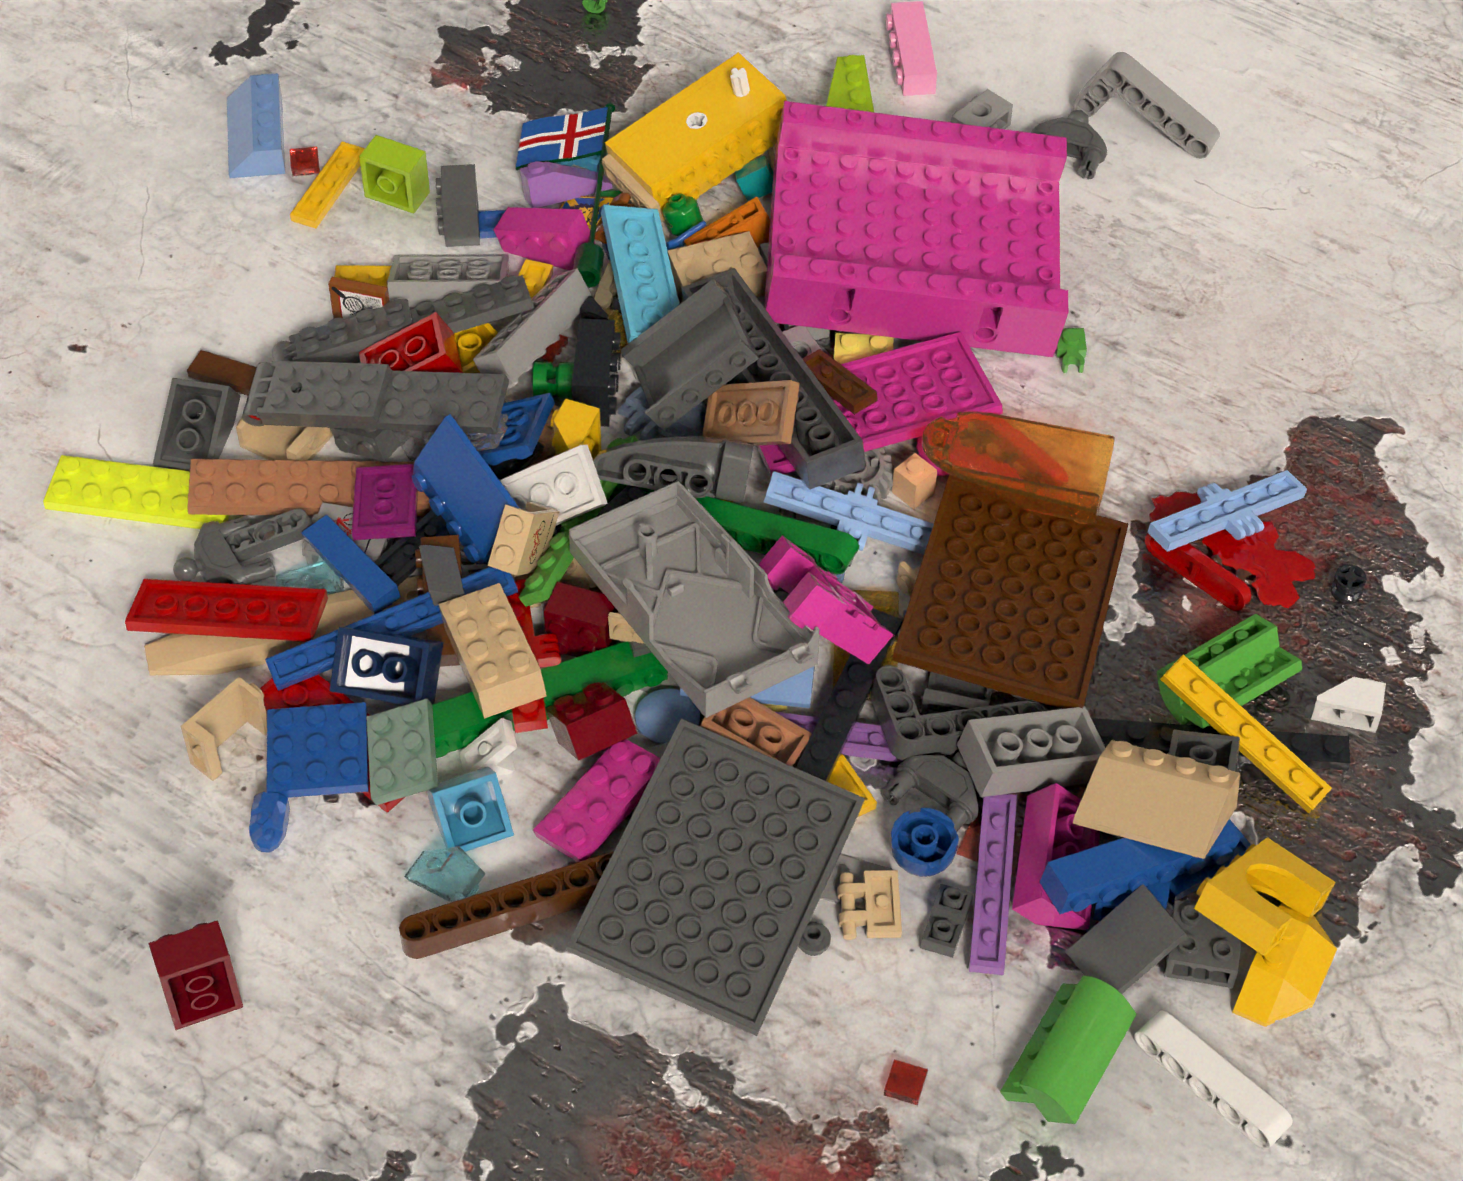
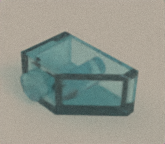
[404,846,485,901]

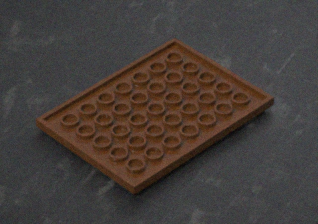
[892,475,1129,709]

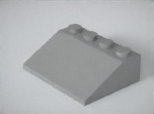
[387,255,509,310]

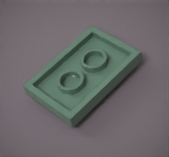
[366,699,438,805]

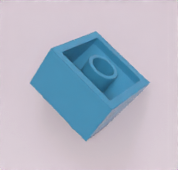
[426,767,514,856]

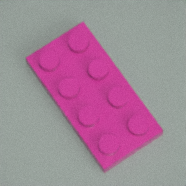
[533,739,661,862]

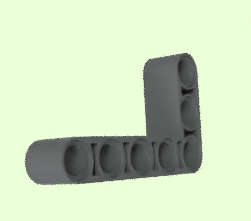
[870,665,1047,760]

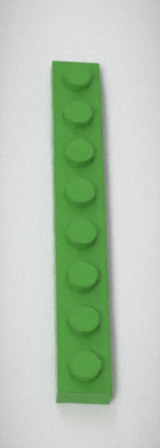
[518,435,639,607]

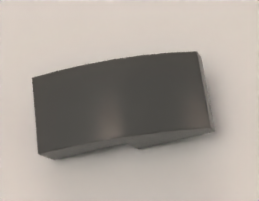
[920,884,973,958]

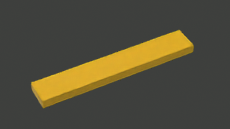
[1160,654,1332,813]

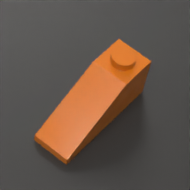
[684,197,770,248]

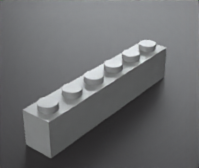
[473,268,592,389]

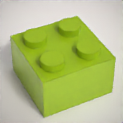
[359,135,430,214]

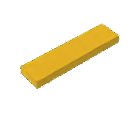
[290,141,365,229]

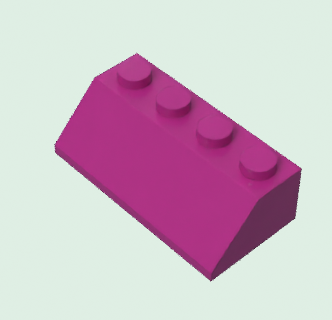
[1012,783,1101,930]

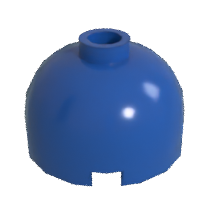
[890,808,959,877]

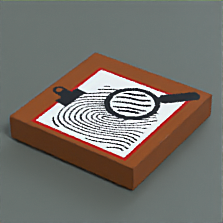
[328,277,390,319]

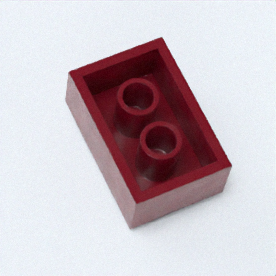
[148,920,243,1030]

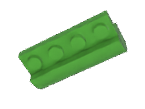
[1157,614,1302,729]
[1000,975,1137,1124]

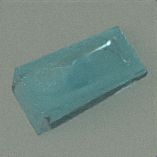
[276,560,345,595]

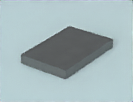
[1065,884,1188,994]

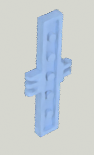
[1147,470,1307,552]
[764,471,934,555]

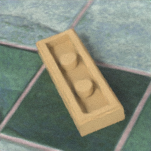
[602,154,663,222]

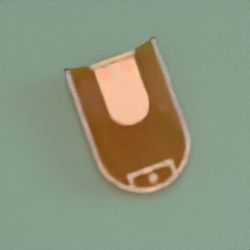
[922,411,1115,524]

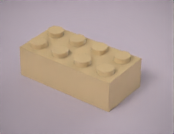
[439,583,547,719]

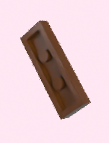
[803,349,878,415]

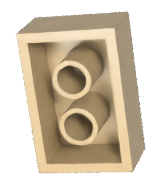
[668,231,767,304]

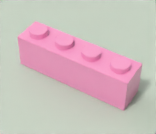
[886,1,937,96]

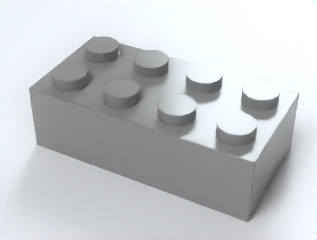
[957,706,1105,797]

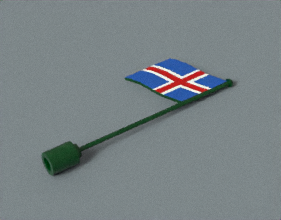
[516,103,615,288]

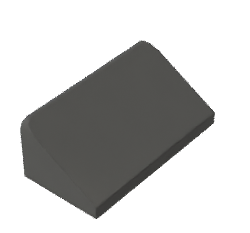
[419,545,465,606]

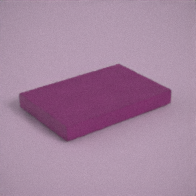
[352,464,418,541]

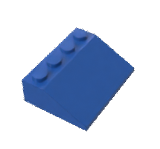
[412,414,519,564]

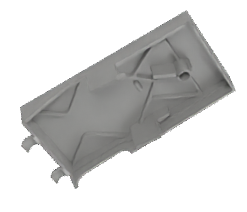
[569,481,820,718]

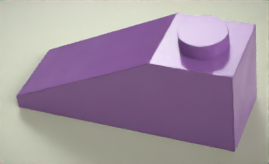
[520,161,612,208]

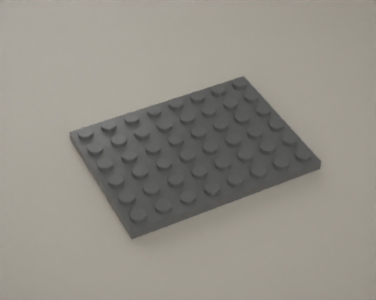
[566,718,865,1036]

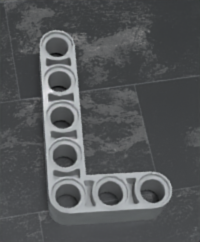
[1074,52,1220,159]

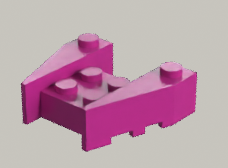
[758,535,894,664]

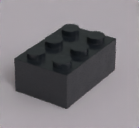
[571,318,621,427]

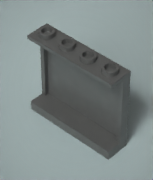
[620,279,759,431]

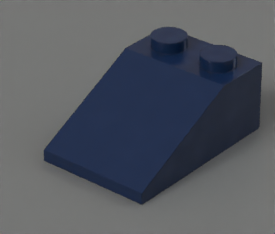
[330,627,444,705]

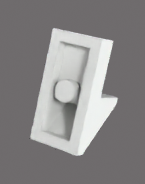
[459,718,517,776]

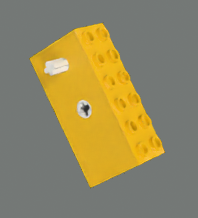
[605,52,787,222]

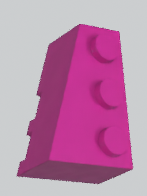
[494,207,595,271]

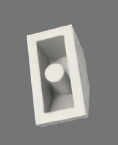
[1311,677,1386,733]

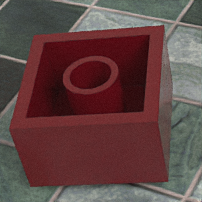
[544,582,618,657]
[546,682,638,761]

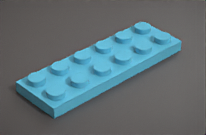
[601,205,679,344]

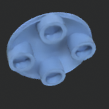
[635,689,700,744]

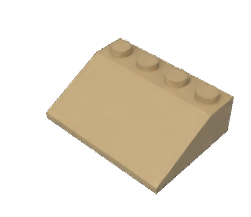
[1073,740,1240,859]

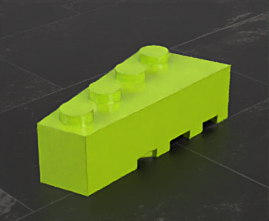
[826,55,874,112]

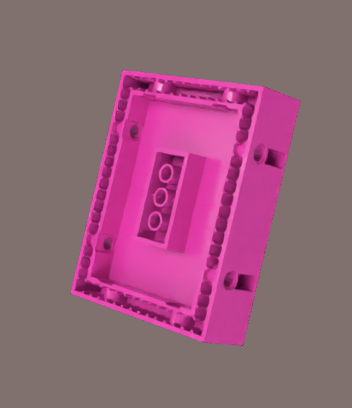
[764,101,1069,357]

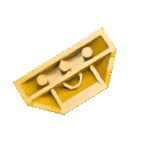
[1232,903,1337,1027]

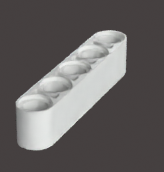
[1134,1010,1293,1149]

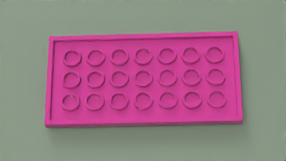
[757,332,1003,477]

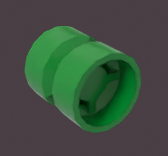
[533,361,574,401]

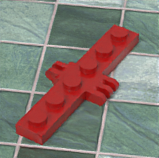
[507,579,561,733]

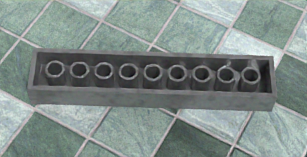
[681,268,865,490]

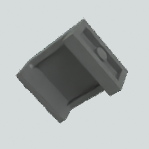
[921,672,993,715]

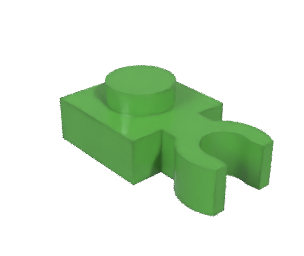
[1056,328,1087,373]

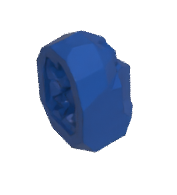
[249,792,290,853]

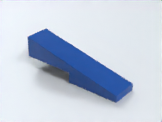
[301,514,401,614]

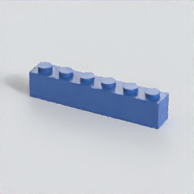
[1040,821,1240,914]

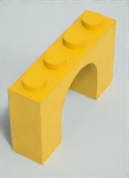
[1194,837,1336,956]

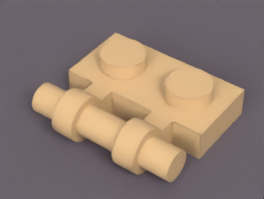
[837,870,902,940]

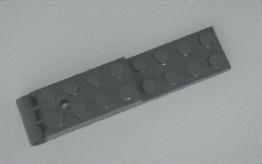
[272,275,534,363]
[242,361,509,434]

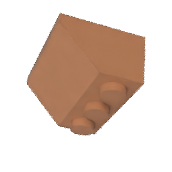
[700,697,812,767]

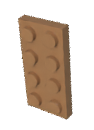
[702,380,800,446]

